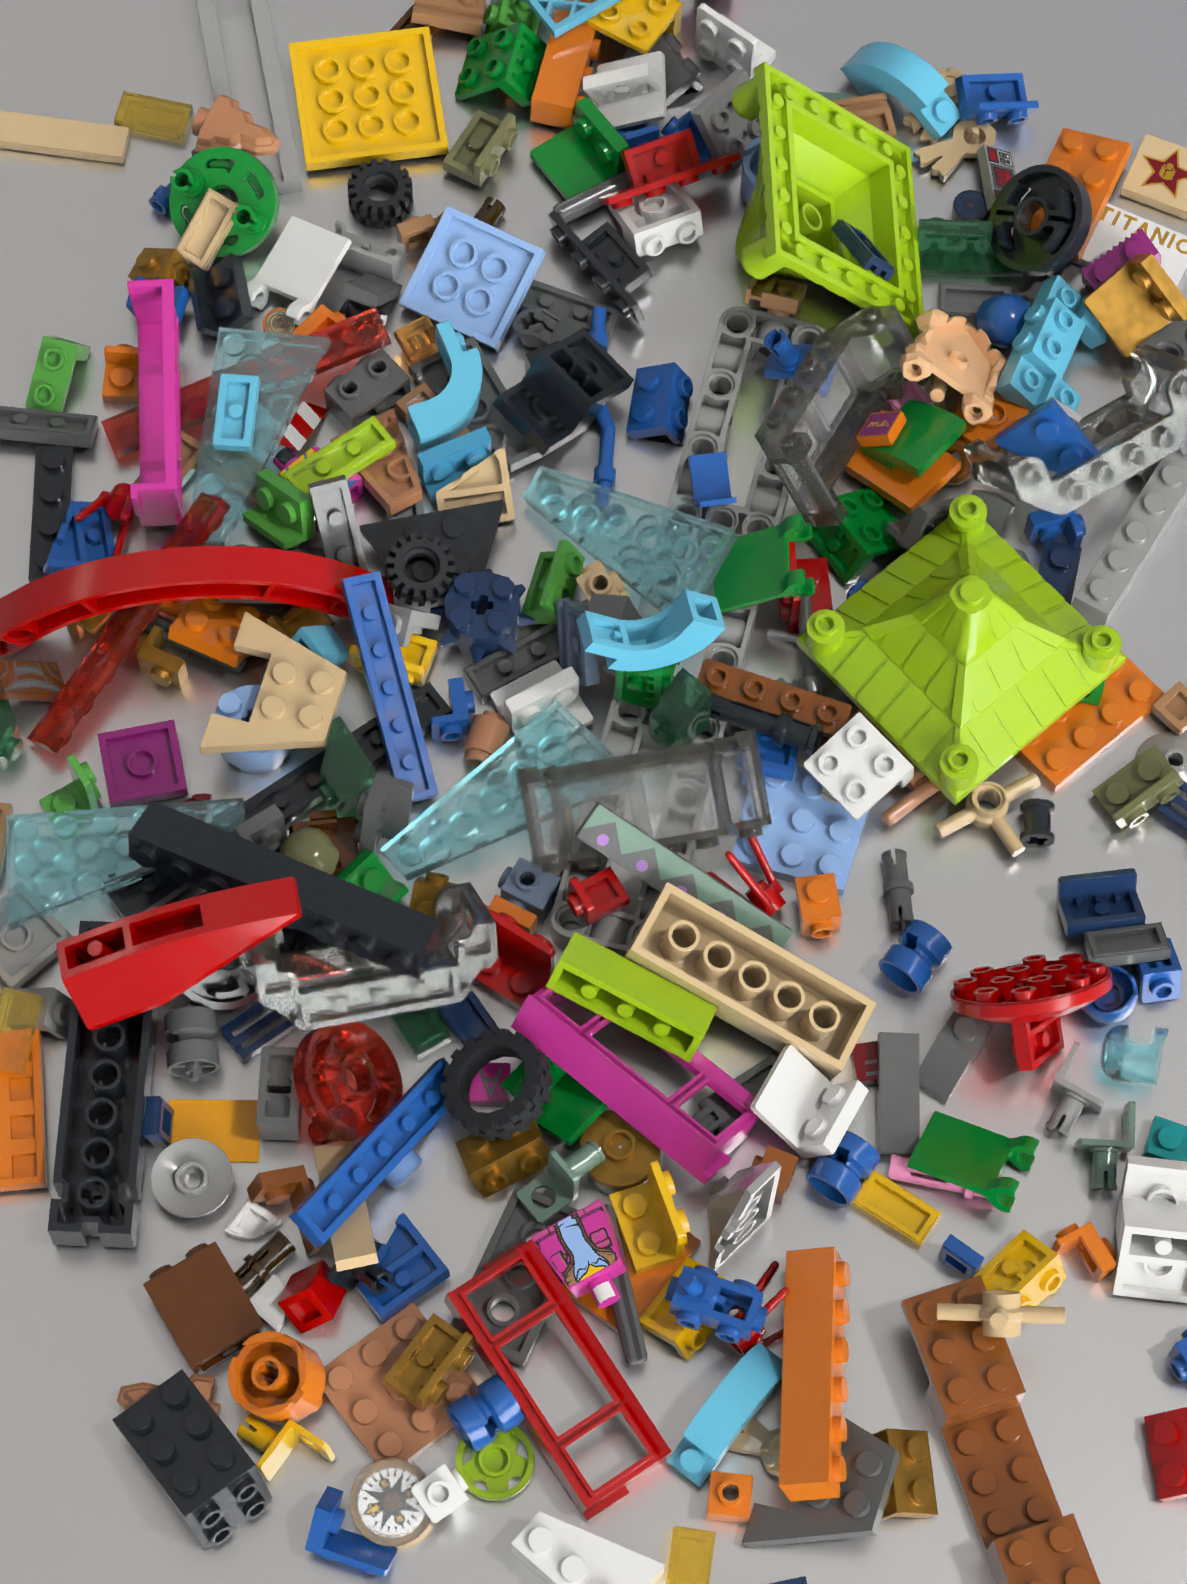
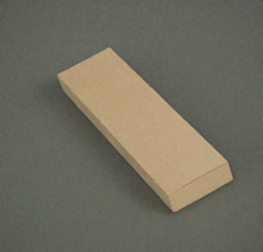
[0,110,130,164]
[313,1138,378,1272]

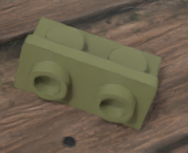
[1092,744,1184,830]

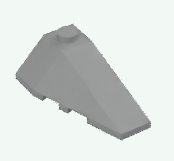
[708,1161,782,1271]

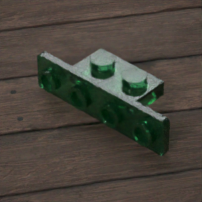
[917,217,1024,277]

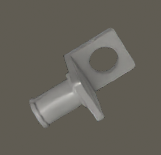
[1045,1041,1105,1138]

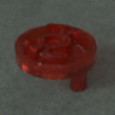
[293,1019,403,1145]

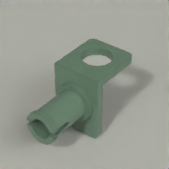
[1074,1101,1136,1191]
[516,1139,606,1225]

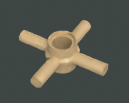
[933,772,1041,857]
[937,1290,1066,1337]

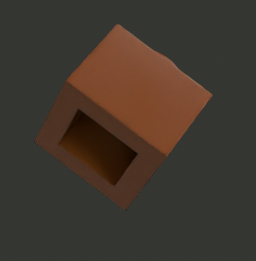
[751,1145,798,1205]

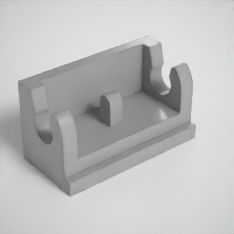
[335,220,408,282]

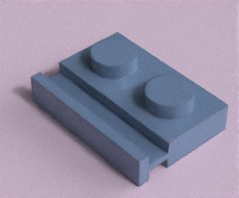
[556,597,601,686]

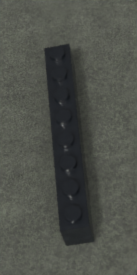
[128,800,441,980]

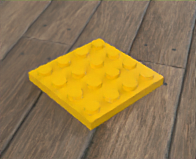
[288,26,449,171]

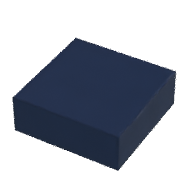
[143,1096,174,1148]

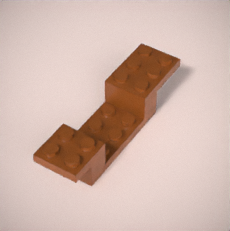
[901,1275,1101,1584]

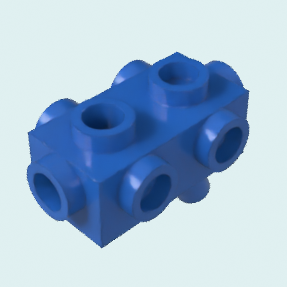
[665,1265,768,1344]

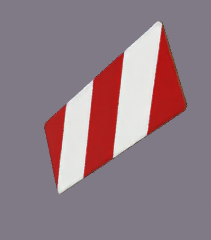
[274,401,328,451]

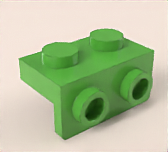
[521,540,585,624]

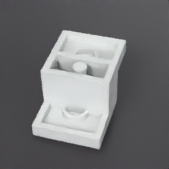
[1112,1155,1187,1303]

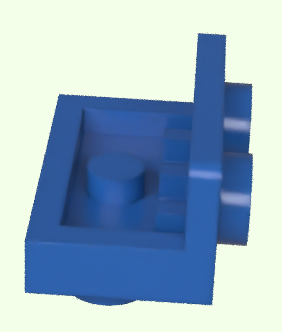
[955,73,1039,125]
[626,362,693,444]

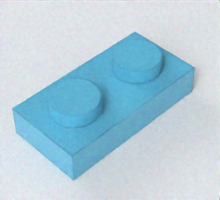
[212,373,260,452]

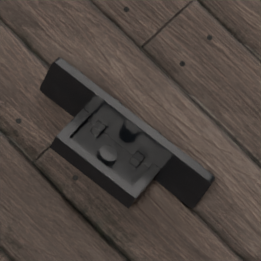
[548,210,653,325]

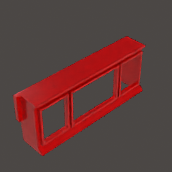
[444,1239,672,1521]

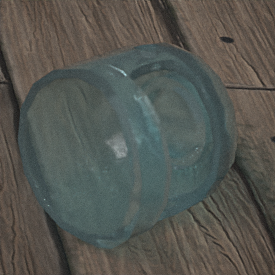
[1100,1024,1168,1087]

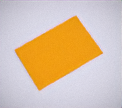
[169,1099,260,1162]

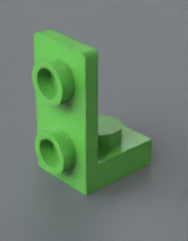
[25,336,91,412]
[39,753,102,837]

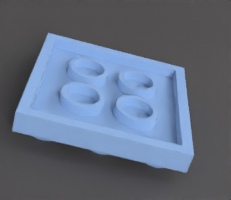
[399,206,546,352]
[730,765,868,896]

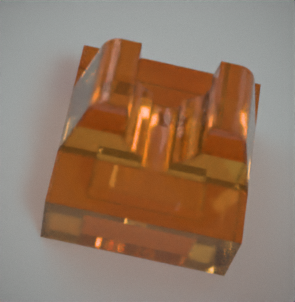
[393,315,439,365]

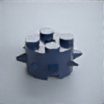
[430,569,535,663]

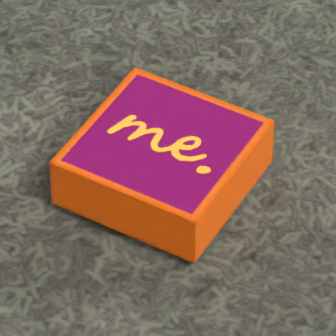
[856,411,907,447]

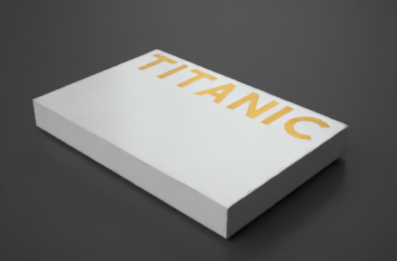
[1070,203,1187,288]

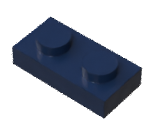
[1038,540,1082,605]

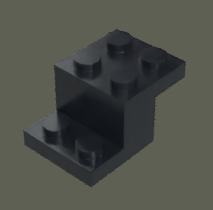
[492,328,634,457]

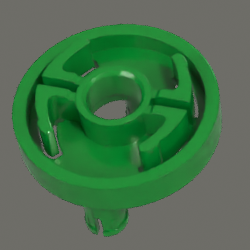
[169,146,280,258]

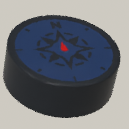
[952,190,988,227]

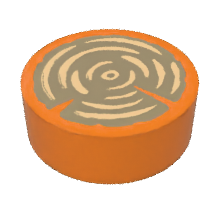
[263,308,298,346]

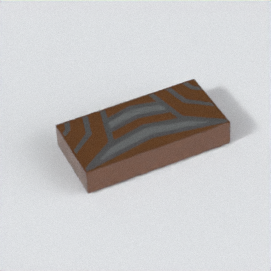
[0,660,68,702]

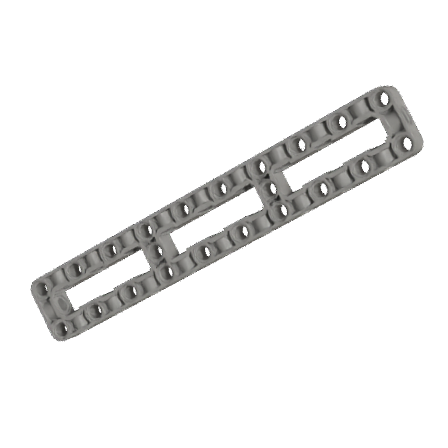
[551,306,828,957]

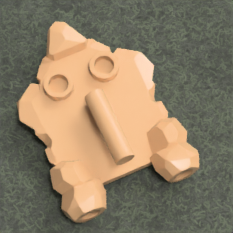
[899,308,1007,425]

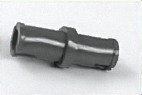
[881,849,914,931]

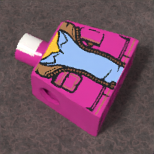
[531,1199,627,1308]

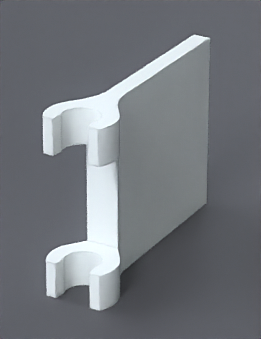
[247,216,352,326]

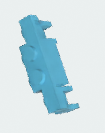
[995,275,1108,412]

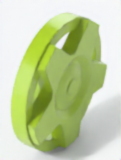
[456,1427,535,1501]

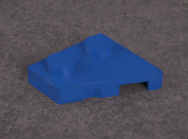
[358,1212,450,1323]

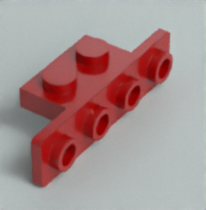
[599,129,741,210]

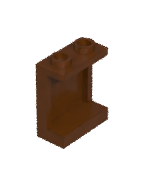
[143,1241,267,1374]

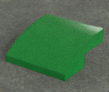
[861,400,967,478]

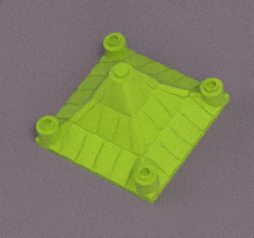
[732,62,924,345]
[797,494,1126,805]

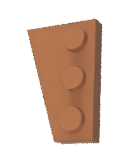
[330,408,423,516]

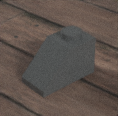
[919,1011,993,1104]

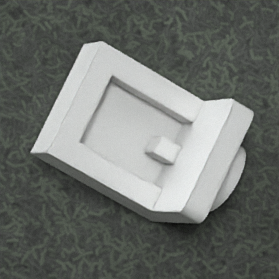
[411,1464,469,1523]

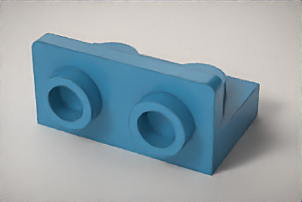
[417,426,492,505]

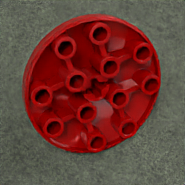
[950,953,1113,1071]

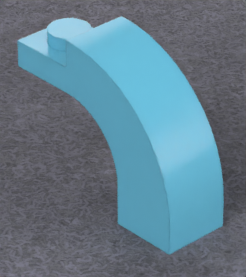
[840,42,961,140]
[406,320,482,453]
[576,589,726,671]
[667,1342,783,1488]

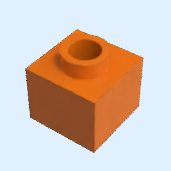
[706,1471,753,1525]

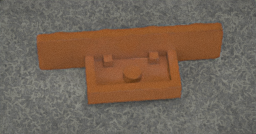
[694,658,852,738]

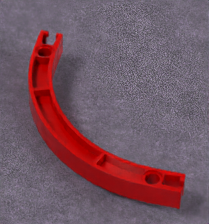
[0,546,394,659]

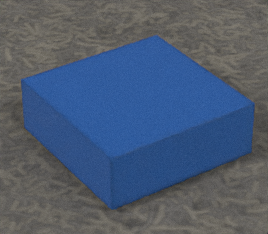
[938,1234,985,1279]

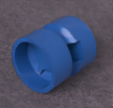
[878,919,953,995]
[805,1131,880,1207]
[445,1374,525,1453]

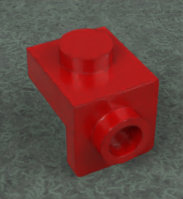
[565,866,630,926]

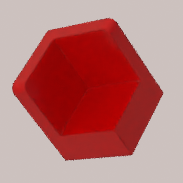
[277,1259,346,1334]

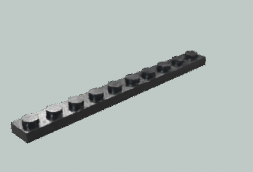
[106,682,452,918]

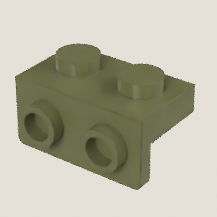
[443,109,518,187]

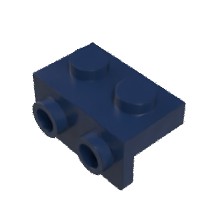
[1056,868,1146,937]

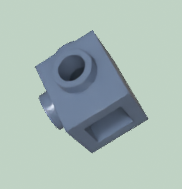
[498,857,561,924]

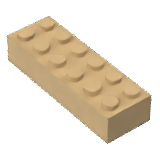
[624,882,877,1081]

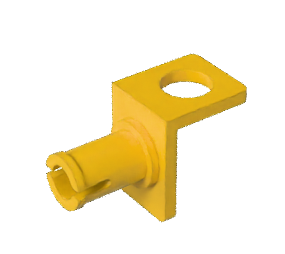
[236,1414,336,1481]

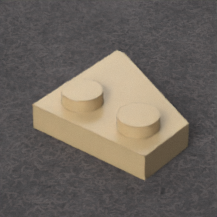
[435,448,515,523]

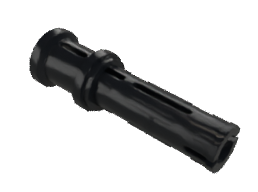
[704,693,824,756]

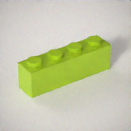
[546,932,718,1063]

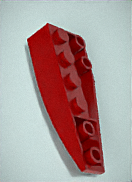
[56,877,302,1031]

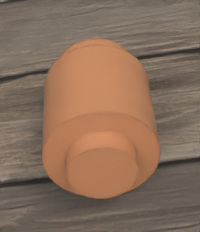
[462,710,510,771]

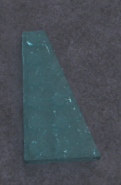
[523,466,737,611]
[380,699,635,881]
[6,798,245,930]

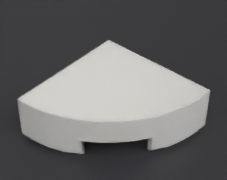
[224,1198,283,1241]
[250,1273,287,1332]

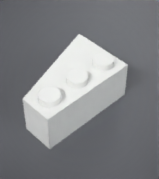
[511,1511,665,1584]

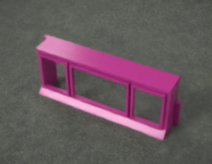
[127,279,183,527]
[511,986,759,1185]

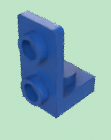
[305,1486,398,1577]

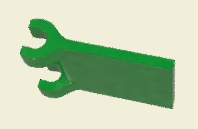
[713,514,815,614]
[907,1111,1040,1213]

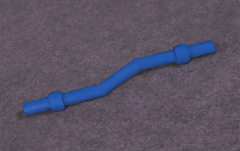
[588,306,616,514]

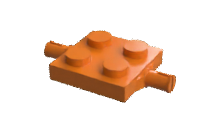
[159,599,271,668]

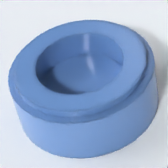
[384,1150,422,1188]

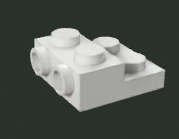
[608,182,704,257]

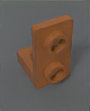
[247,1165,326,1256]

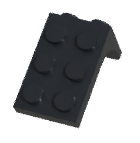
[112,1369,272,1549]

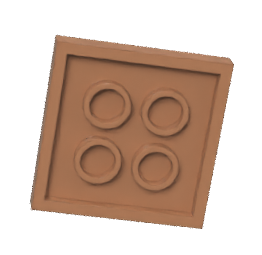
[323,1302,477,1461]

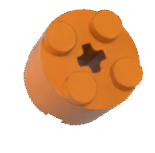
[228,1331,326,1425]

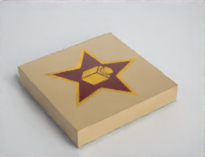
[1119,133,1187,220]

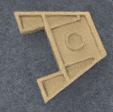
[200,611,347,754]

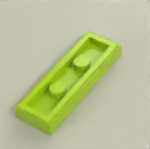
[281,415,396,496]

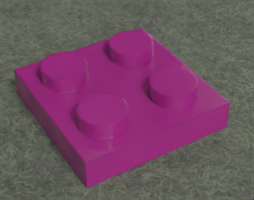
[97,719,188,810]

